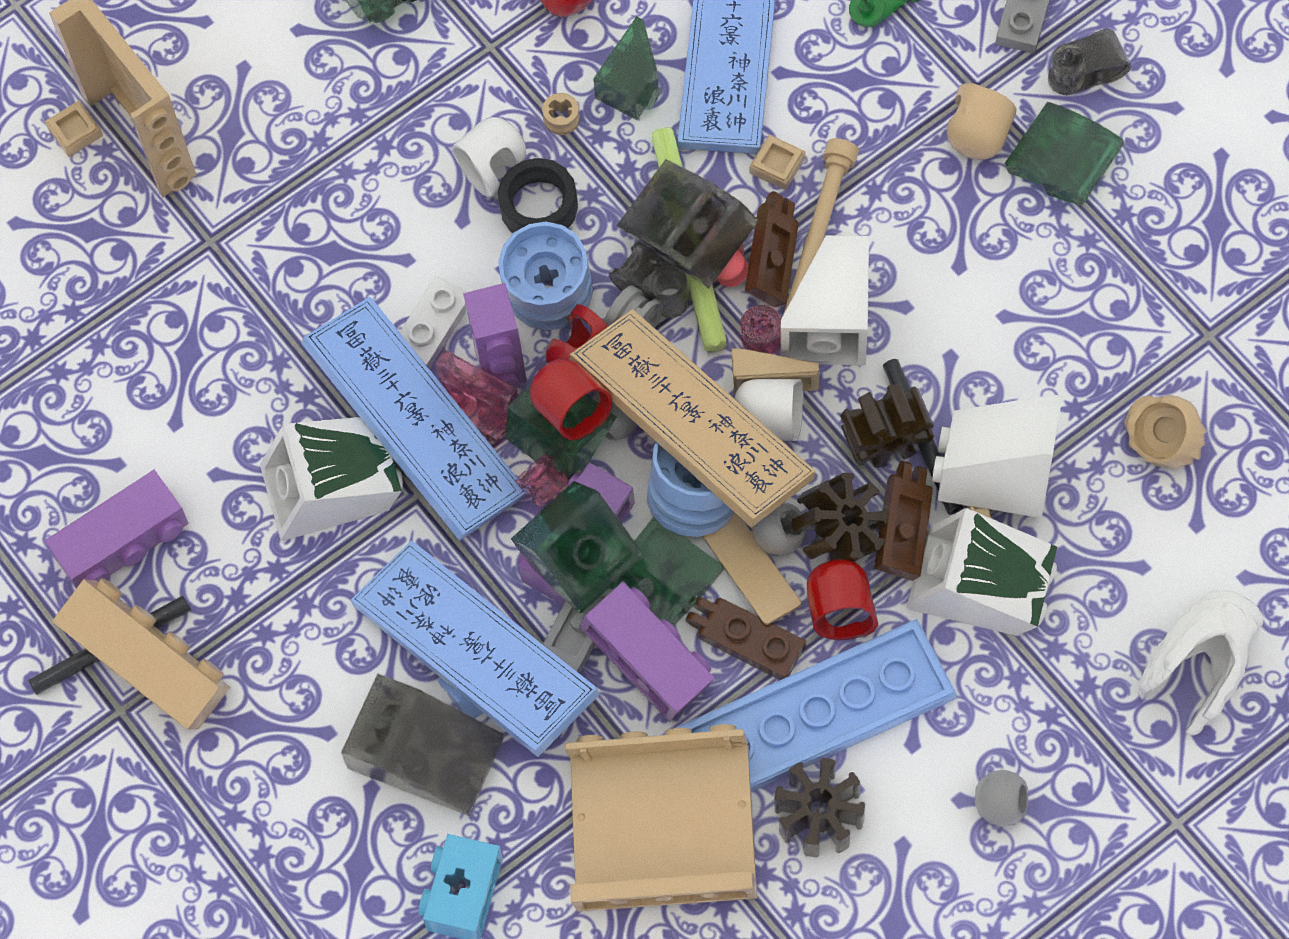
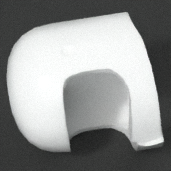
[451,117,526,197]
[734,379,804,441]

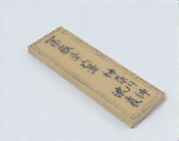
[569,309,815,528]

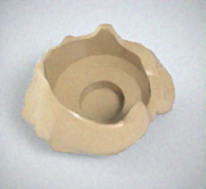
[1124,395,1207,469]

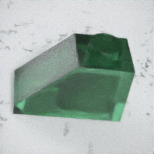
[593,16,660,120]

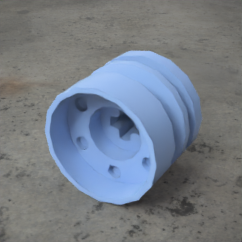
[498,222,593,331]
[647,442,734,537]

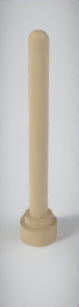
[783,138,859,315]

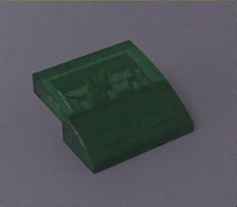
[1004,101,1125,206]
[599,517,724,626]

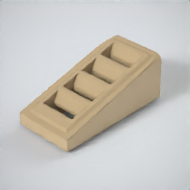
[732,348,819,394]

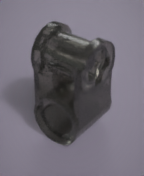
[1047,29,1131,96]
[609,242,690,318]

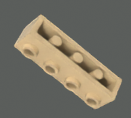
[52,578,230,730]

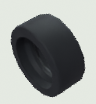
[498,158,578,233]

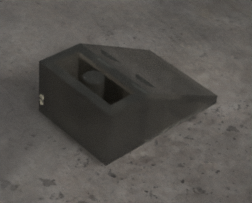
[616,159,759,289]
[341,673,504,816]

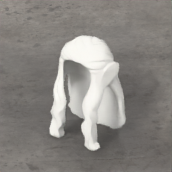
[1138,590,1264,736]

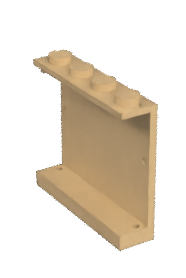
[565,724,757,912]

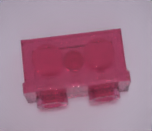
[436,350,521,442]

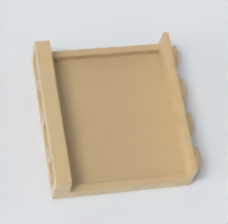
[49,0,197,197]

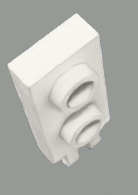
[400,276,468,369]

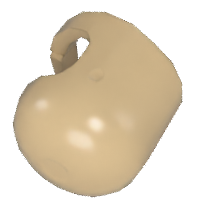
[947,83,1017,160]

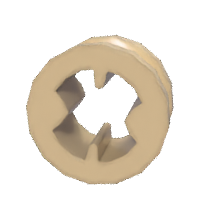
[542,93,580,135]

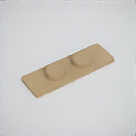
[702,512,801,625]

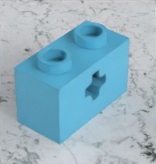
[419,834,503,939]

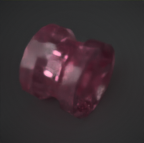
[740,305,782,355]
[515,453,570,507]

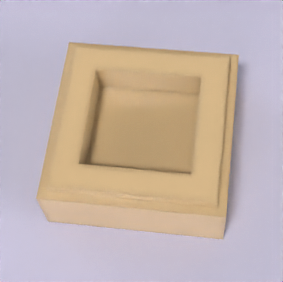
[45,100,103,157]
[749,134,806,190]

